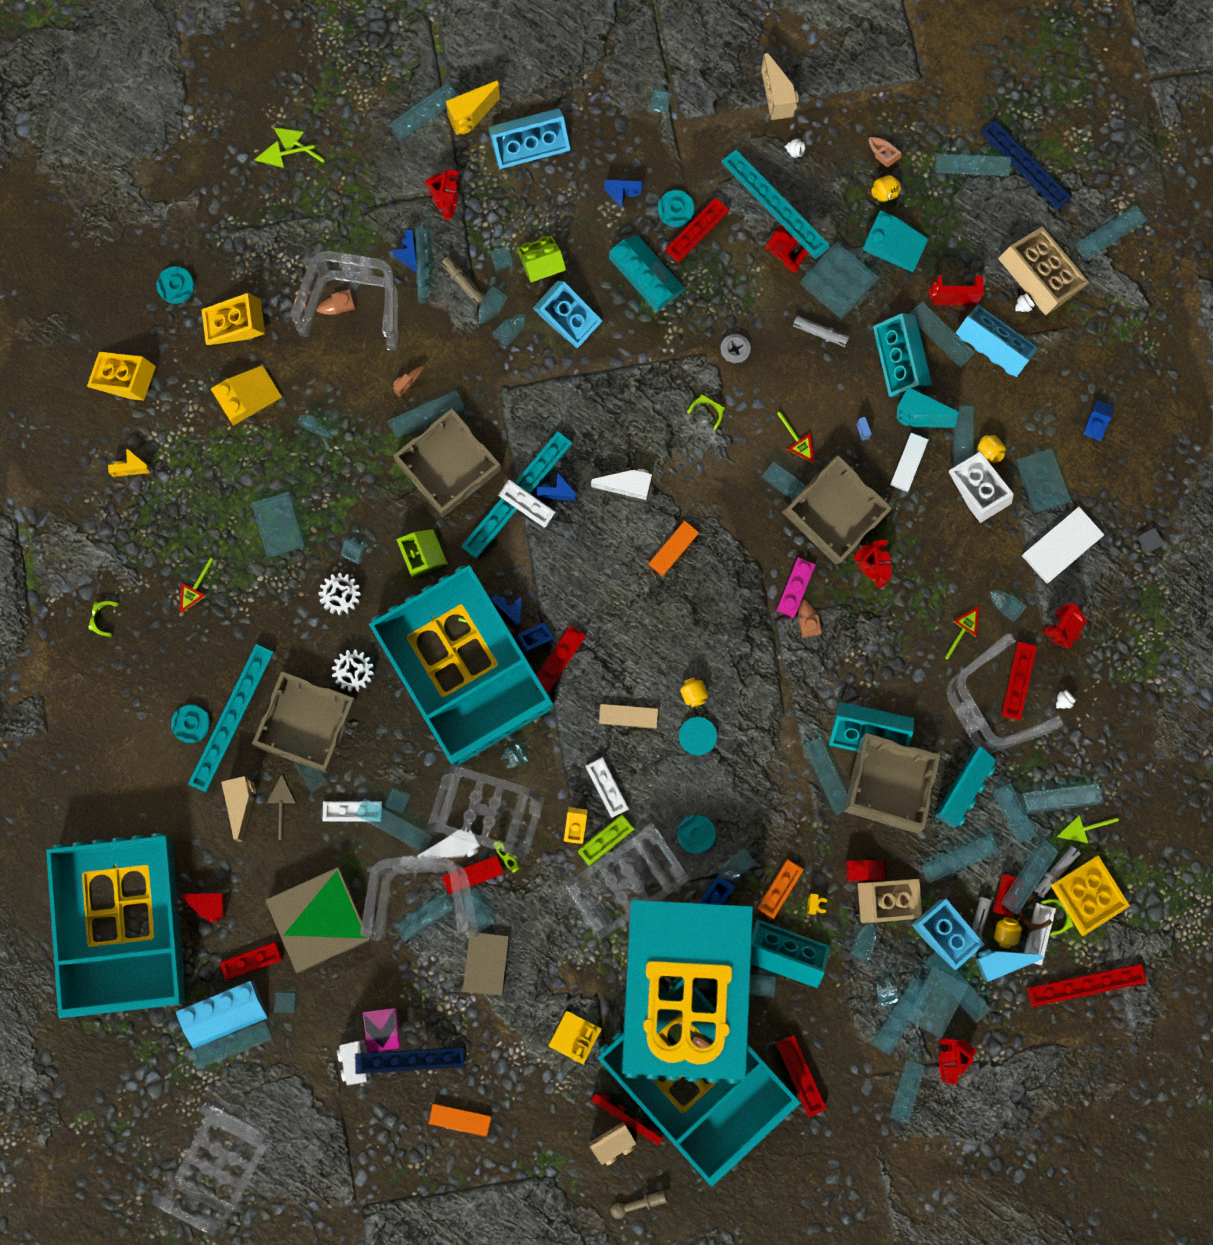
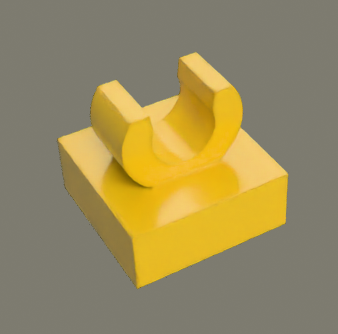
[806,894,827,915]

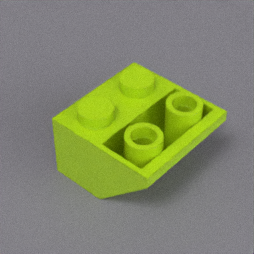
[517,236,566,282]
[396,529,447,578]

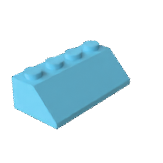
[488,108,570,169]
[956,305,1038,377]
[176,981,268,1049]

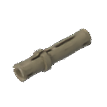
[440,256,486,306]

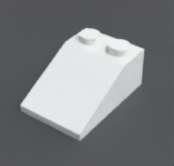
[949,452,1014,523]
[337,1040,372,1085]

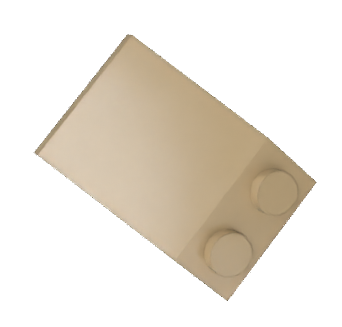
[761,53,799,120]
[222,776,256,842]
[858,879,922,923]
[589,1122,636,1166]

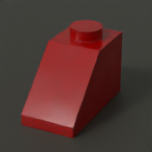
[845,860,885,882]
[183,894,225,922]

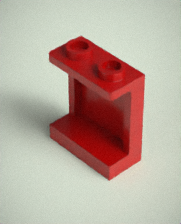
[929,275,984,306]

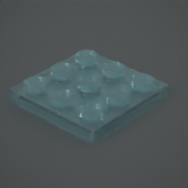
[800,242,879,320]

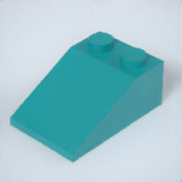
[863,210,928,272]
[897,387,959,428]

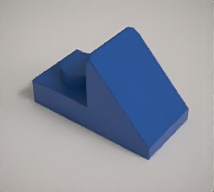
[604,180,642,208]
[392,230,418,272]
[1083,400,1114,441]
[537,473,575,501]
[491,594,521,631]
[516,623,554,654]
[698,876,734,905]

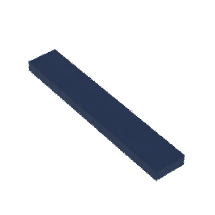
[980,120,1072,211]
[355,1047,465,1074]

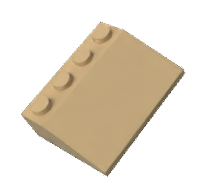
[998,227,1089,315]

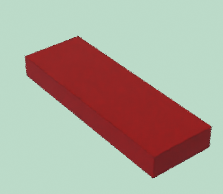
[442,856,504,895]
[220,941,283,981]

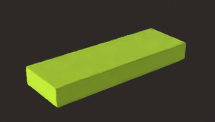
[577,814,634,866]

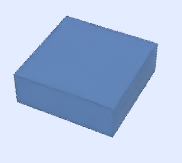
[856,417,871,441]

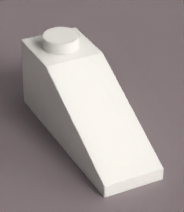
[591,469,652,500]
[417,825,480,860]

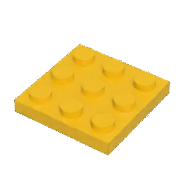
[1051,856,1130,936]

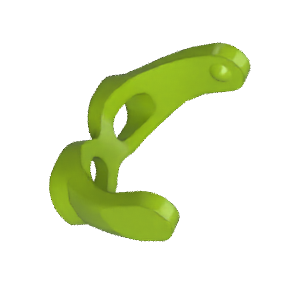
[687,395,725,430]
[89,601,119,637]
[493,840,520,873]
[1041,899,1073,936]

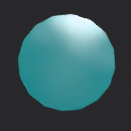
[658,190,695,227]
[156,266,195,304]
[171,705,211,743]
[678,717,717,756]
[677,815,716,854]

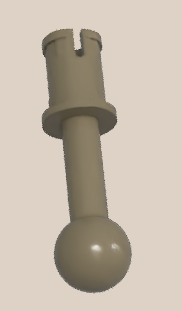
[610,1190,668,1219]

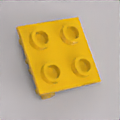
[549,1011,601,1064]

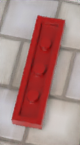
[665,198,729,264]
[535,625,586,695]
[1001,642,1037,721]
[775,1035,827,1118]
[591,1092,662,1146]

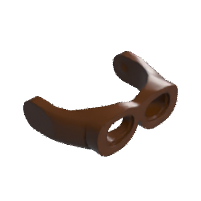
[1015,894,1052,933]

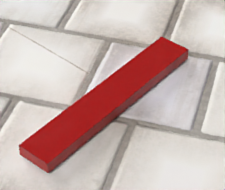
[1027,963,1147,1007]

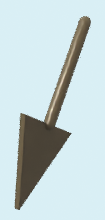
[267,774,295,840]

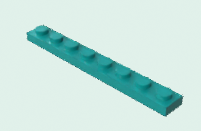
[722,150,830,259]
[461,431,572,559]
[188,644,274,793]

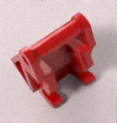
[425,170,460,220]
[765,225,809,273]
[853,540,892,588]
[1043,603,1087,649]
[938,1038,977,1085]

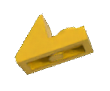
[108,449,150,477]
[564,807,588,844]

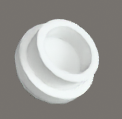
[785,139,805,158]
[1015,293,1035,312]
[1056,689,1076,709]

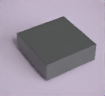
[1137,528,1164,554]

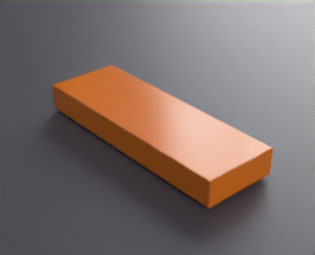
[648,521,699,577]
[757,859,804,919]
[428,1104,491,1137]

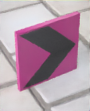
[363,1008,401,1052]

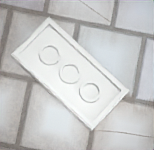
[1022,507,1104,584]

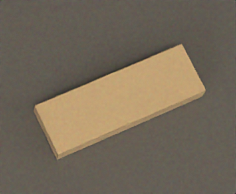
[599,704,658,729]

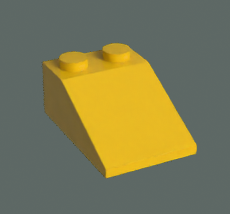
[446,81,500,135]
[202,293,265,345]
[87,352,156,401]
[211,365,282,426]

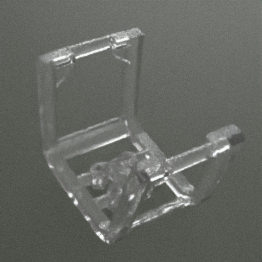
[290,251,398,351]
[946,634,1063,753]
[425,766,545,862]
[562,822,690,940]
[360,855,479,941]
[151,1102,270,1236]

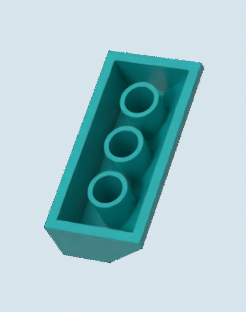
[609,235,686,313]
[873,313,932,397]
[829,702,914,751]
[934,746,996,828]
[750,919,831,988]

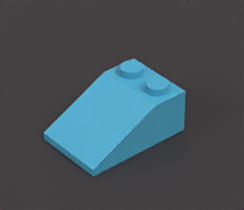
[533,281,602,348]
[912,899,984,970]
[975,949,1043,982]

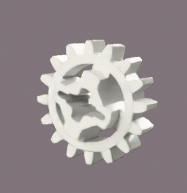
[319,573,361,615]
[332,650,374,692]

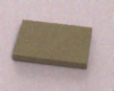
[463,932,509,996]

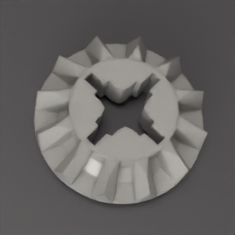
[720,334,751,364]

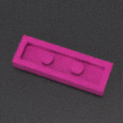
[776,558,816,618]

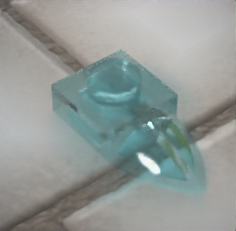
[478,287,508,324]
[493,314,526,347]
[297,415,333,439]
[990,590,1027,622]
[719,848,756,880]
[849,923,876,963]

